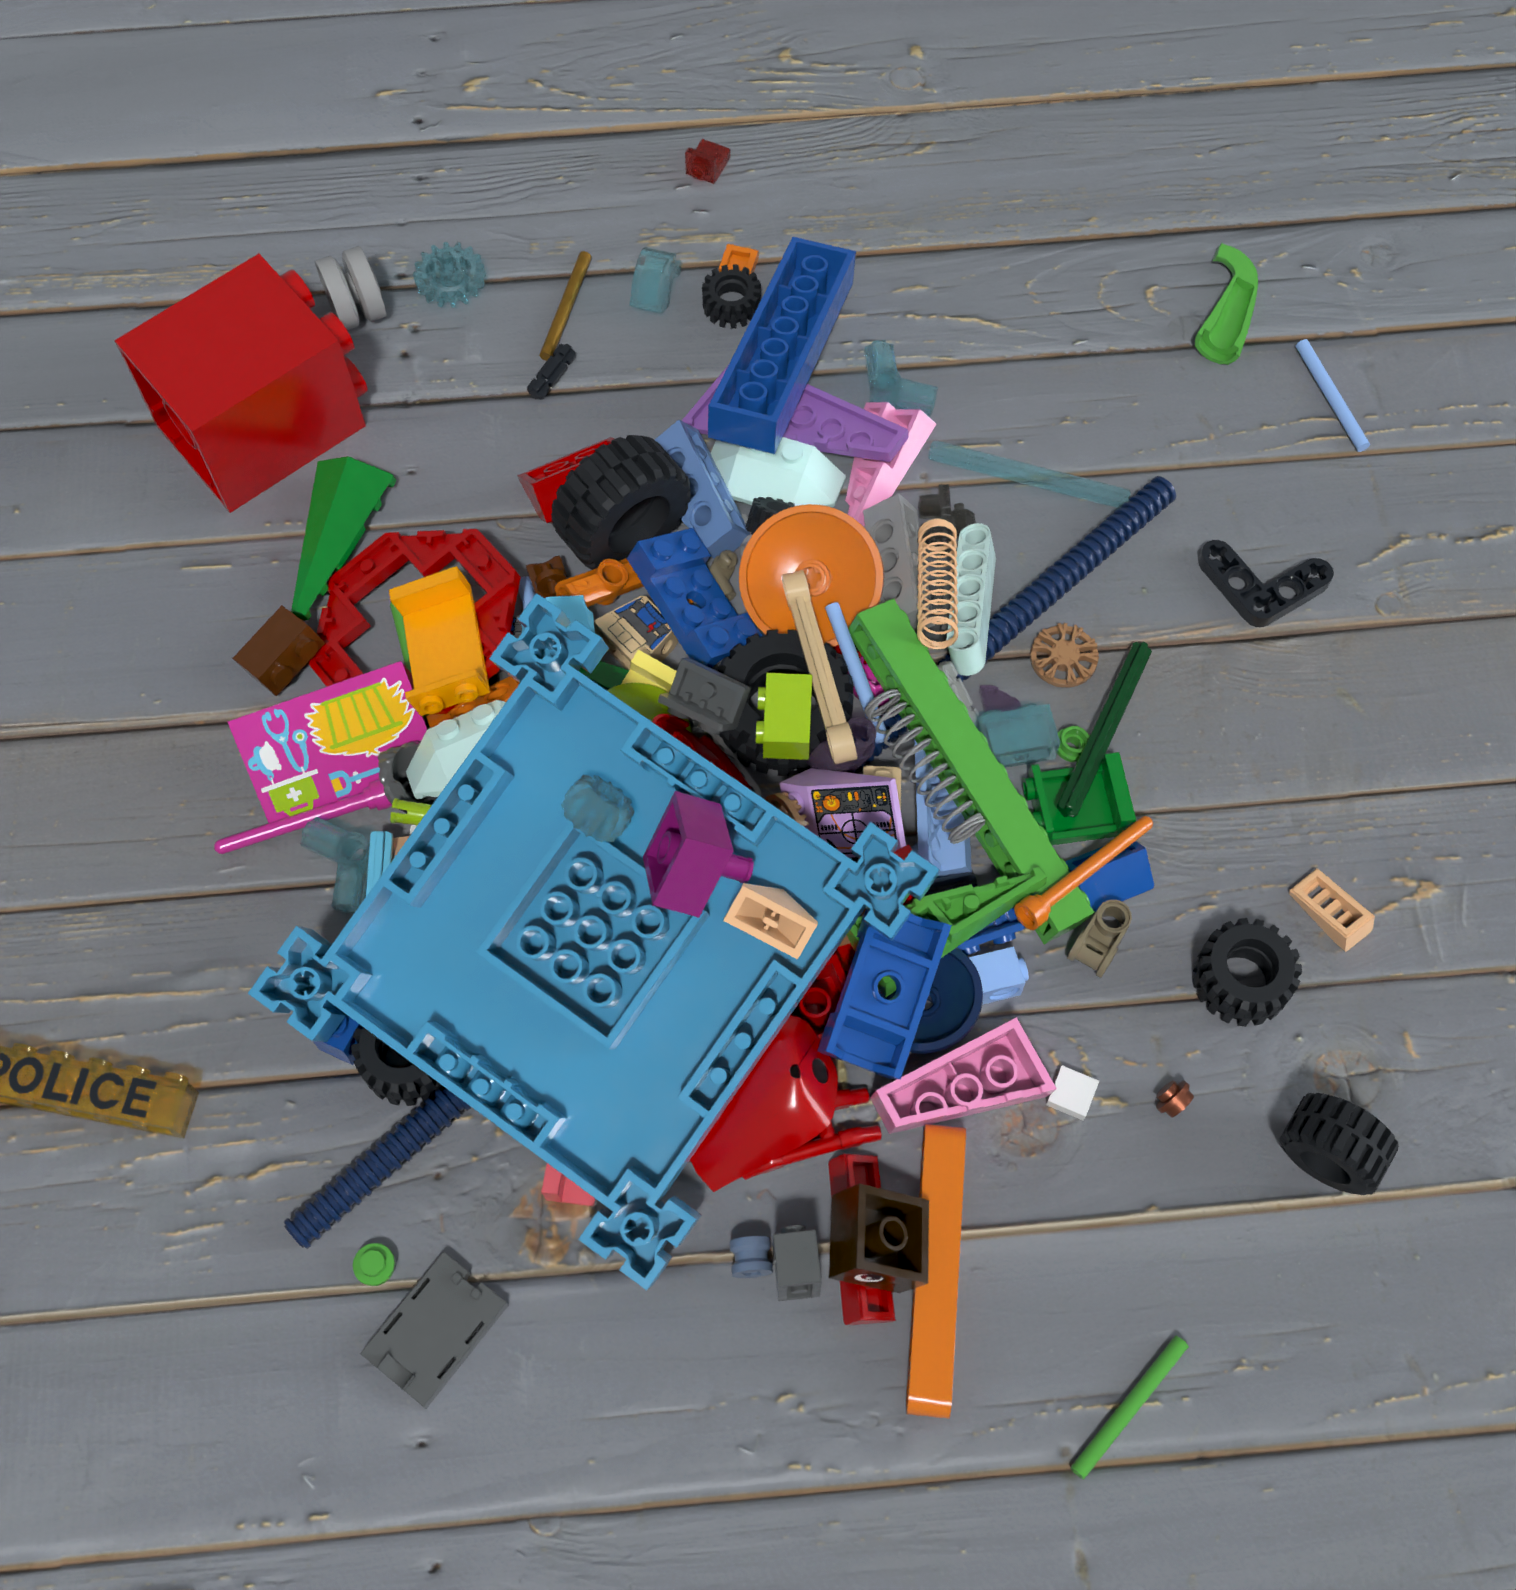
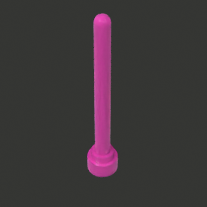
[214,779,392,854]

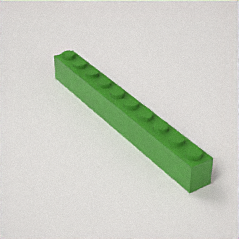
[849,598,1095,945]

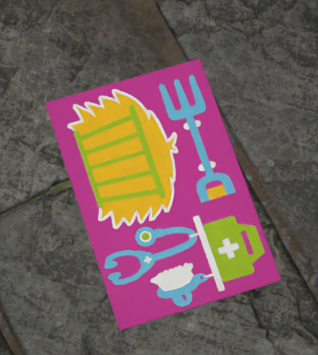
[227,660,427,823]

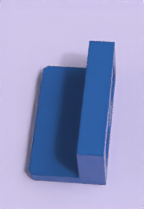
[1065,841,1155,912]

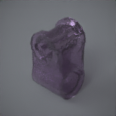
[807,717,877,773]

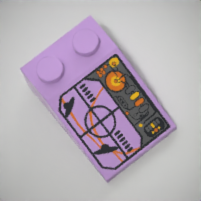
[780,768,906,857]

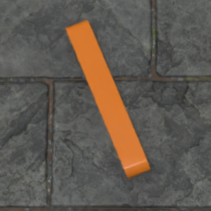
[906,1124,966,1419]

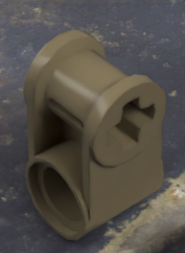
[1067,900,1132,978]

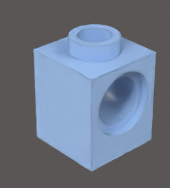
[969,946,1029,1004]

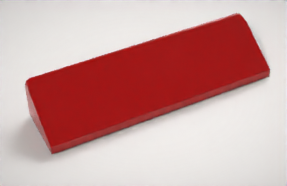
[828,1154,895,1325]

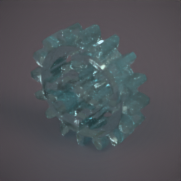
[413,242,486,308]

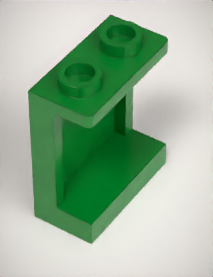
[1023,752,1136,845]

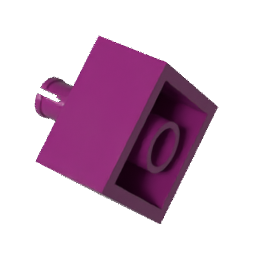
[643,791,754,917]

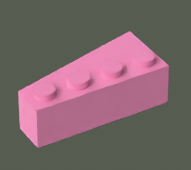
[870,1017,1057,1134]

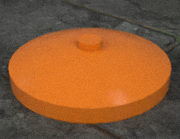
[739,504,884,647]

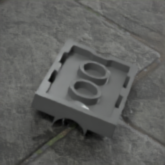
[360,1251,509,1409]

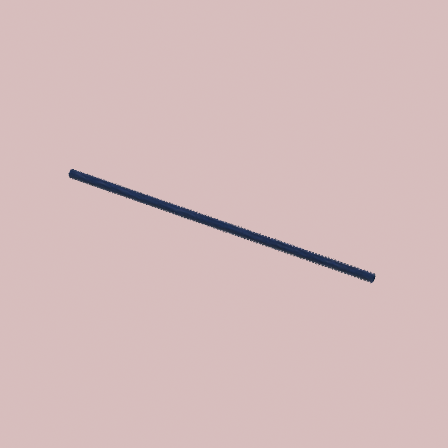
[284,476,1176,1249]

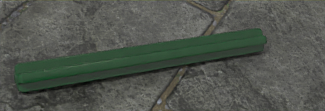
[1057,642,1152,817]

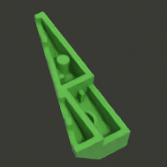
[847,867,1047,998]

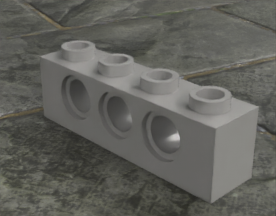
[863,493,935,633]

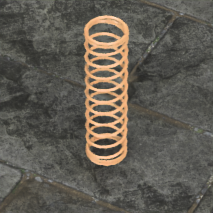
[917,519,958,649]

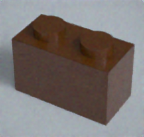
[232,605,325,696]

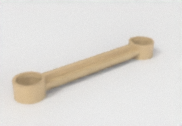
[781,570,857,765]

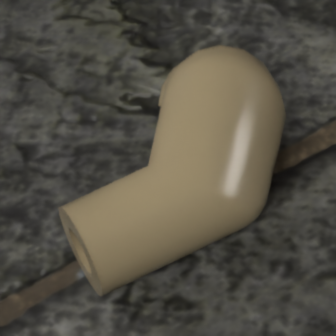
[709,550,738,602]

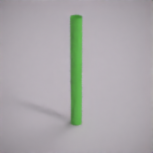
[1070,1336,1189,1480]

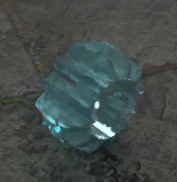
[561,775,635,842]

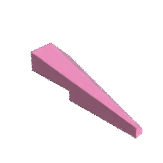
[845,402,936,526]

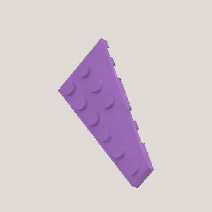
[682,366,909,462]

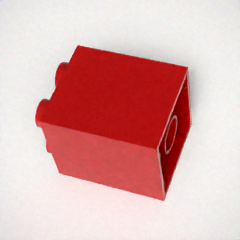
[114,253,368,513]

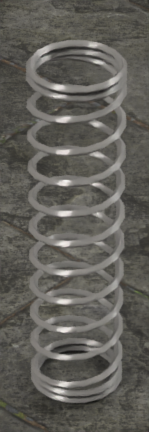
[864,689,986,844]

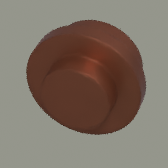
[1156,1080,1194,1118]

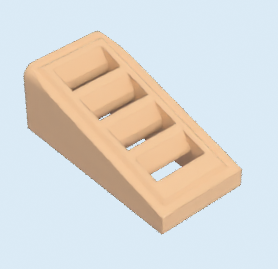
[1289,868,1375,952]

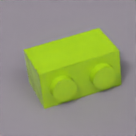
[756,673,812,760]

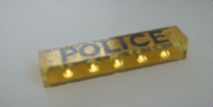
[0,1043,199,1139]

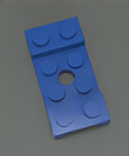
[627,528,763,668]
[817,909,952,1080]

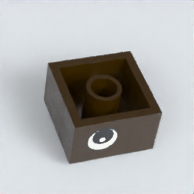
[829,1183,929,1293]

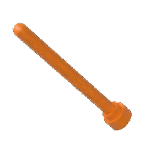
[1014,816,1153,930]

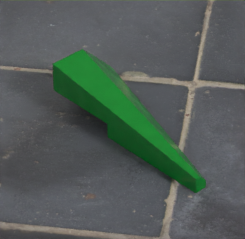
[291,456,396,621]

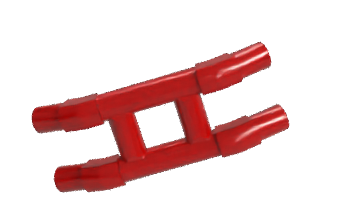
[742,1088,882,1180]

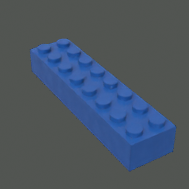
[708,237,856,454]

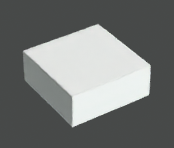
[1046,1066,1099,1121]

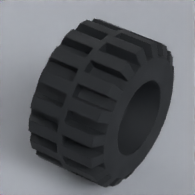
[1193,918,1302,1027]
[352,1027,445,1106]
[1279,1093,1399,1196]

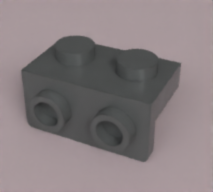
[658,658,752,735]

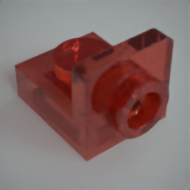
[685,139,731,184]

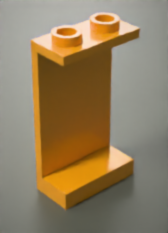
[389,566,490,716]

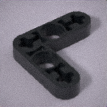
[1198,540,1334,627]

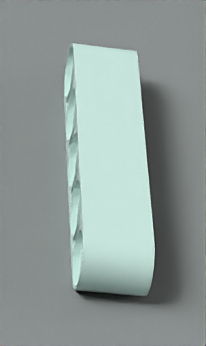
[946,523,996,676]

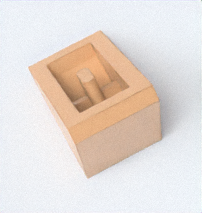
[723,883,818,960]

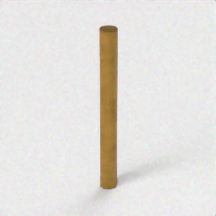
[539,251,592,361]

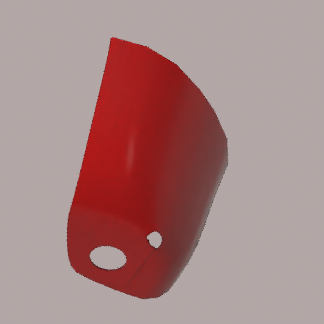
[690,1015,838,1192]

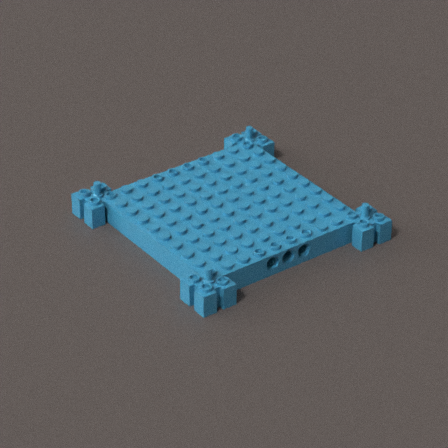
[248,593,939,1290]

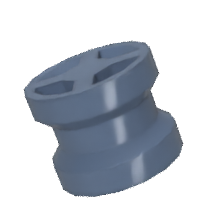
[729,1236,773,1278]

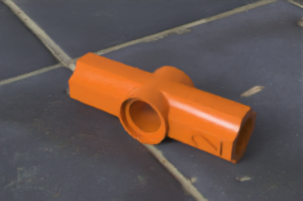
[554,558,644,607]

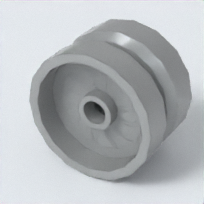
[315,246,386,330]

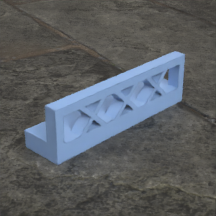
[914,739,972,878]

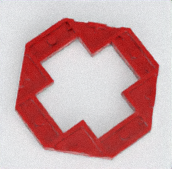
[309,529,521,715]

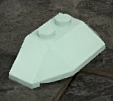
[710,437,846,507]
[406,700,506,799]

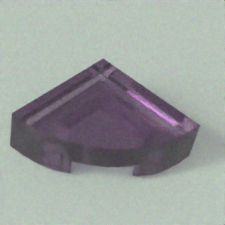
[979,685,1024,723]

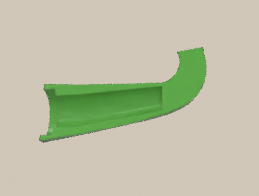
[1195,243,1258,365]

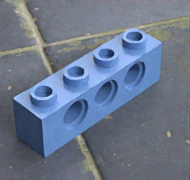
[655,420,750,559]

